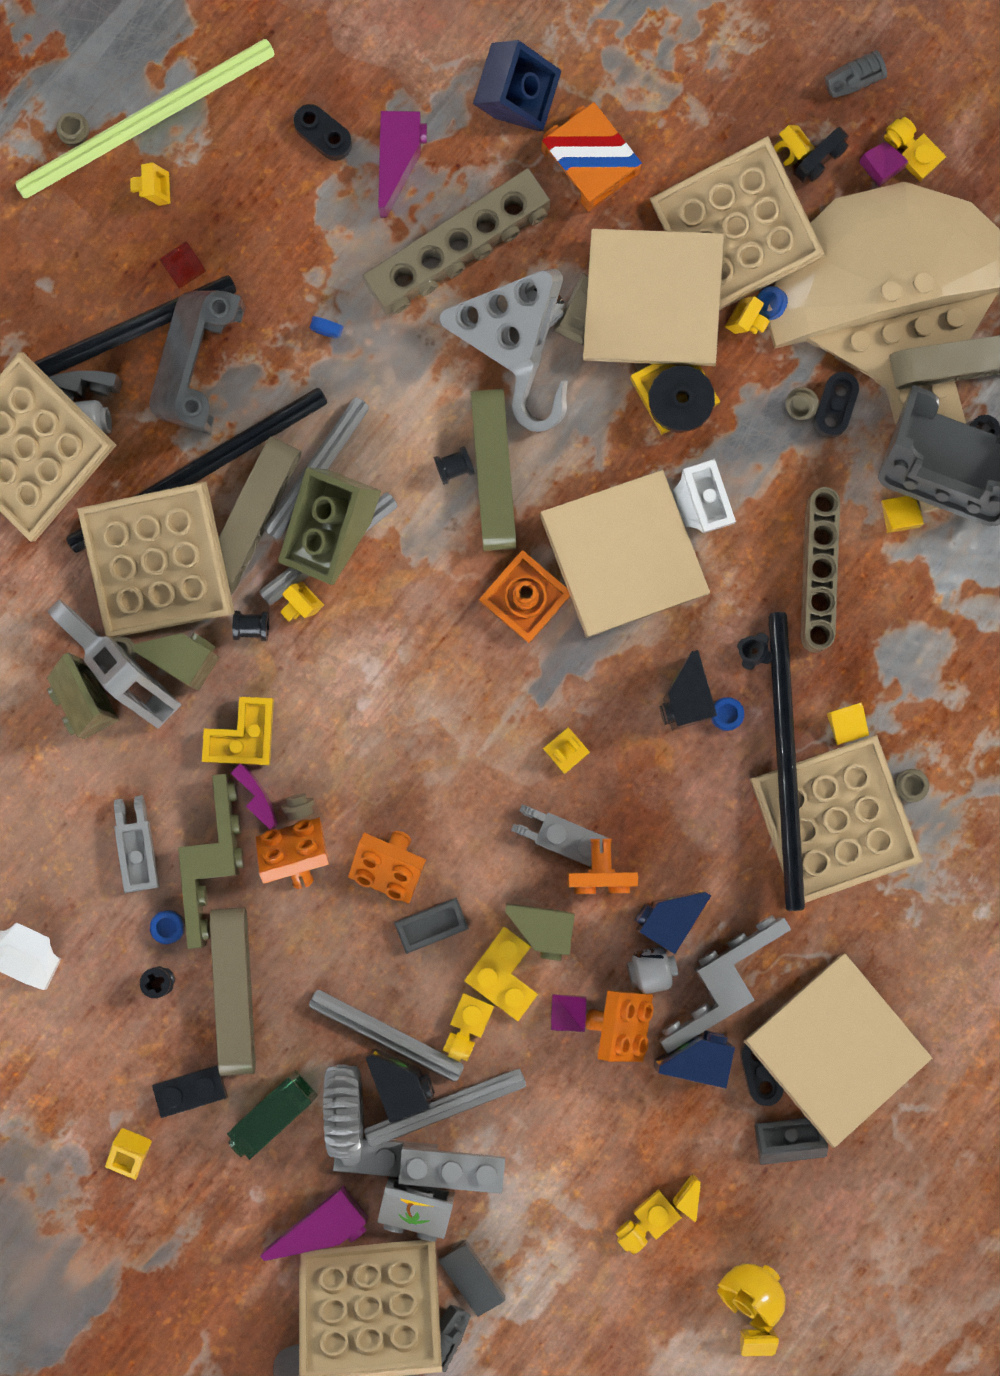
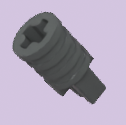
[824,50,887,98]
[440,1305,471,1372]

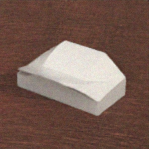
[672,459,736,533]
[0,922,61,990]

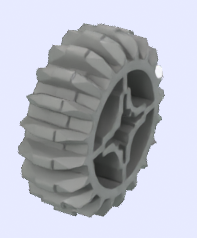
[323,1064,364,1159]

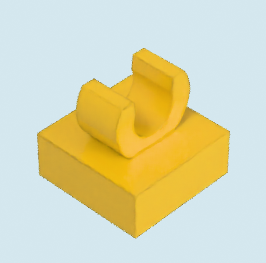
[774,125,815,166]
[130,162,170,206]
[725,296,770,334]
[280,582,324,622]
[543,727,590,774]

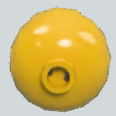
[717,1263,786,1333]

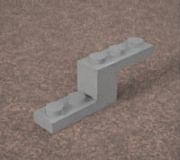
[658,915,791,1054]
[333,1137,505,1194]

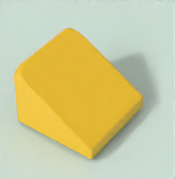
[881,496,924,533]
[827,702,869,745]
[105,1128,152,1180]
[673,1174,701,1222]
[740,1329,779,1356]

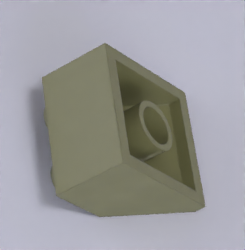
[131,633,220,691]
[505,903,575,961]

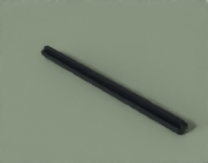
[34,275,236,377]
[66,388,327,553]
[768,612,805,911]

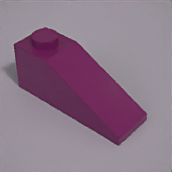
[378,111,427,218]
[260,1185,369,1261]

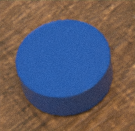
[757,286,788,320]
[309,316,344,339]
[711,697,744,731]
[150,910,185,944]

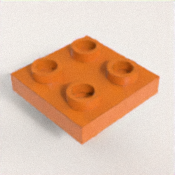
[479,550,570,644]
[255,817,329,889]
[348,831,426,904]
[567,839,638,894]
[585,990,654,1062]

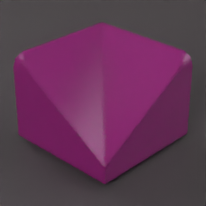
[859,141,908,187]
[550,994,587,1032]

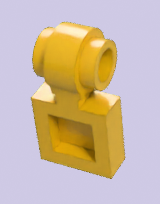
[884,117,946,182]
[442,993,494,1062]
[615,1189,682,1255]

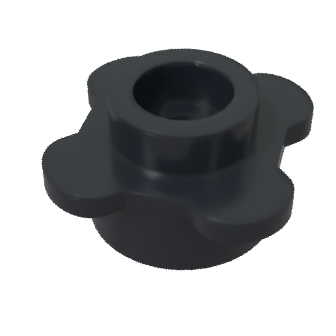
[737,633,773,670]

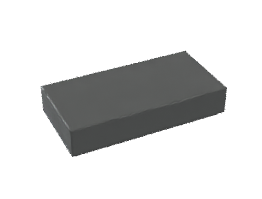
[394,897,469,954]

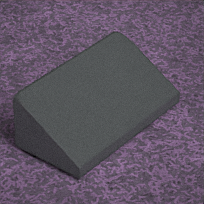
[755,1118,828,1165]
[438,1240,505,1317]

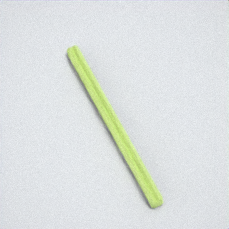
[15,39,275,198]

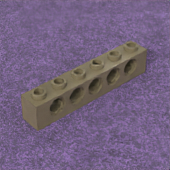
[363,168,550,316]

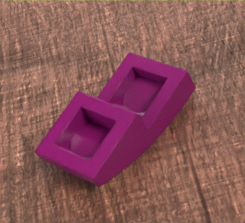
[231,763,278,830]

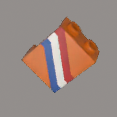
[541,102,642,212]

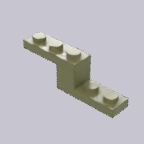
[178,774,244,949]

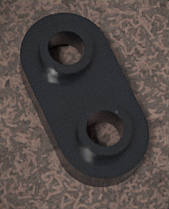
[293,104,352,161]
[793,127,849,183]
[814,372,859,438]
[740,1043,784,1106]

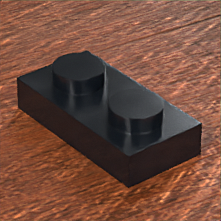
[152,1065,228,1118]

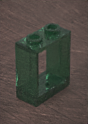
[227,1070,318,1160]

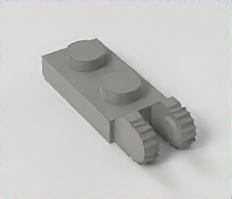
[114,795,160,893]
[511,805,609,867]

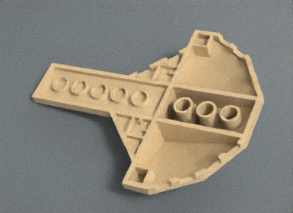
[767,182,1000,514]

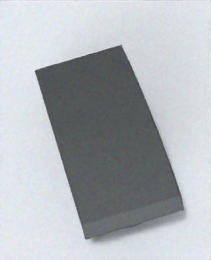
[49,371,122,401]

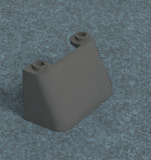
[149,291,246,434]
[878,385,1000,526]

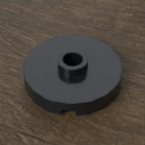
[648,366,715,433]

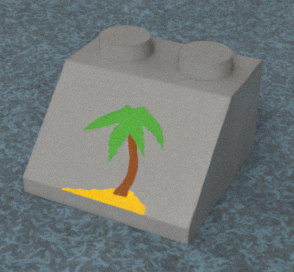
[377,1176,455,1242]

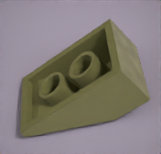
[278,467,381,585]
[47,653,120,739]

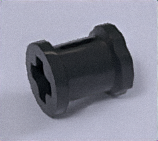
[433,446,475,485]
[232,610,270,642]
[140,966,175,999]

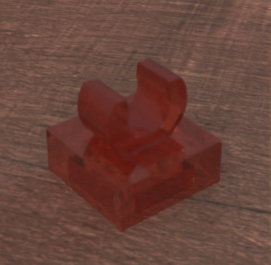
[159,241,206,289]

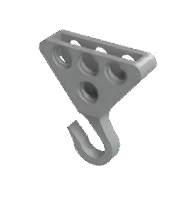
[440,269,568,432]
[47,599,182,729]

